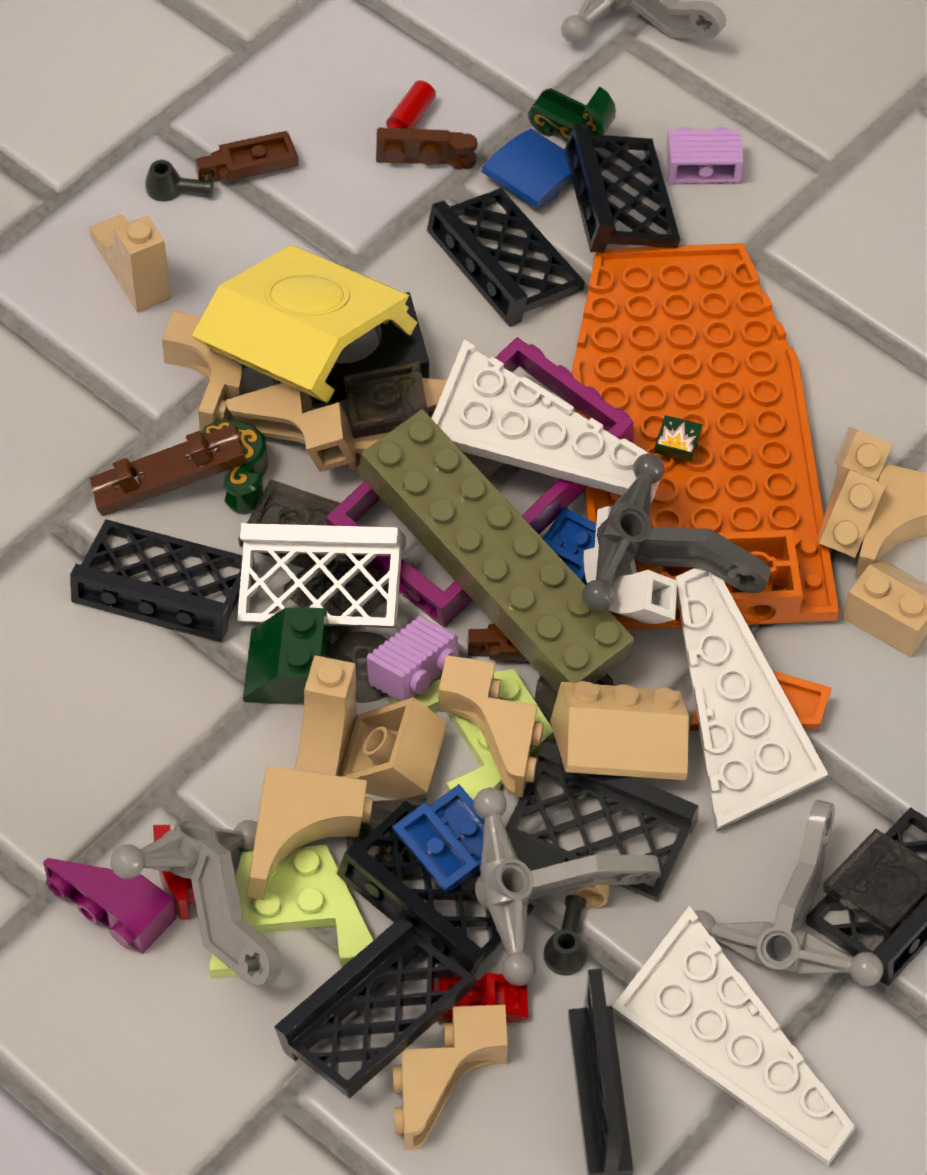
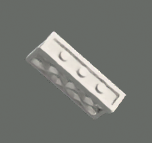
[237,523,406,628]

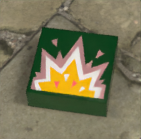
[654,415,702,462]

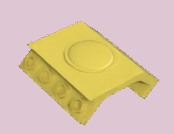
[192,244,418,403]

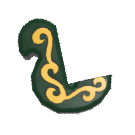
[528,86,616,142]
[201,420,268,513]

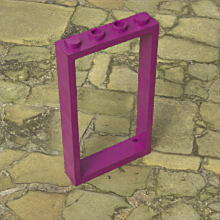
[326,337,633,628]

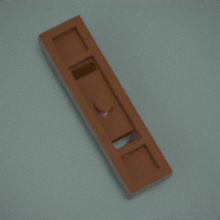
[90,424,247,516]

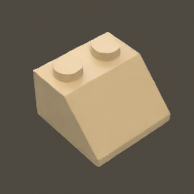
[842,560,927,657]
[339,697,447,801]

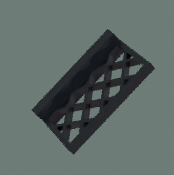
[565,123,681,253]
[427,188,585,327]
[70,519,254,642]
[505,741,699,902]
[337,800,534,975]
[806,807,927,986]
[274,916,477,1099]
[568,968,633,1175]

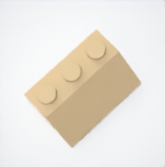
[550,681,689,781]

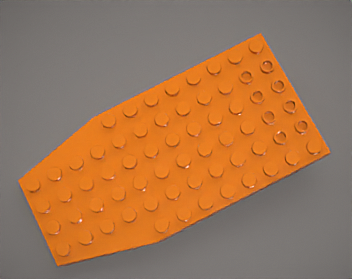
[572,243,839,630]

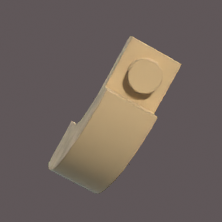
[162,311,244,431]

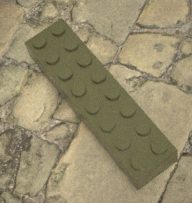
[359,409,635,693]

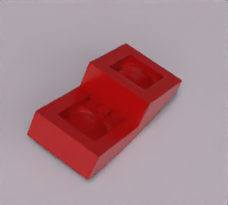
[434,972,529,1023]

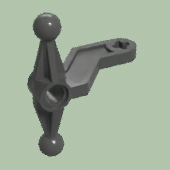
[582,453,771,612]

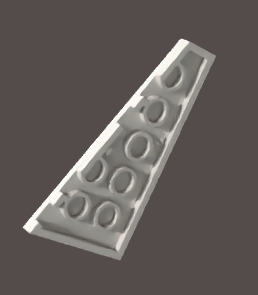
[431,339,664,503]
[675,568,828,831]
[612,906,855,1166]

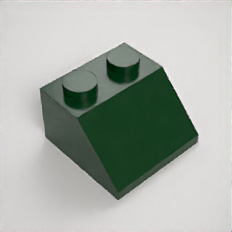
[243,608,332,703]

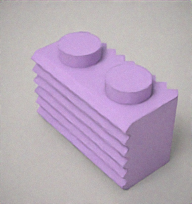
[666,127,743,184]
[367,615,459,701]

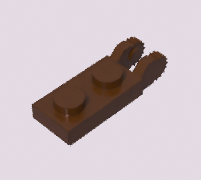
[376,127,478,170]

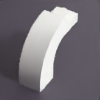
[583,506,677,624]

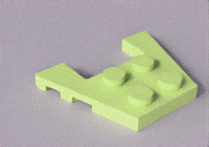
[388,669,554,801]
[209,844,373,978]

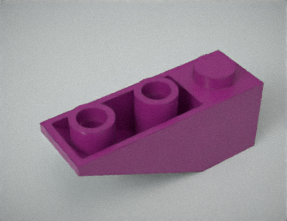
[43,858,177,954]

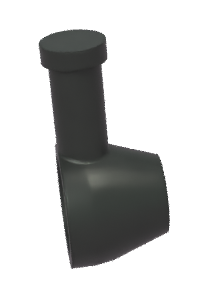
[145,160,214,202]
[543,895,587,976]

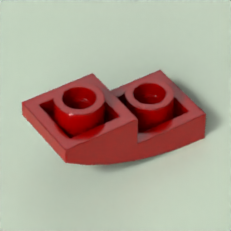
[153,825,195,920]

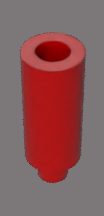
[386,80,436,129]

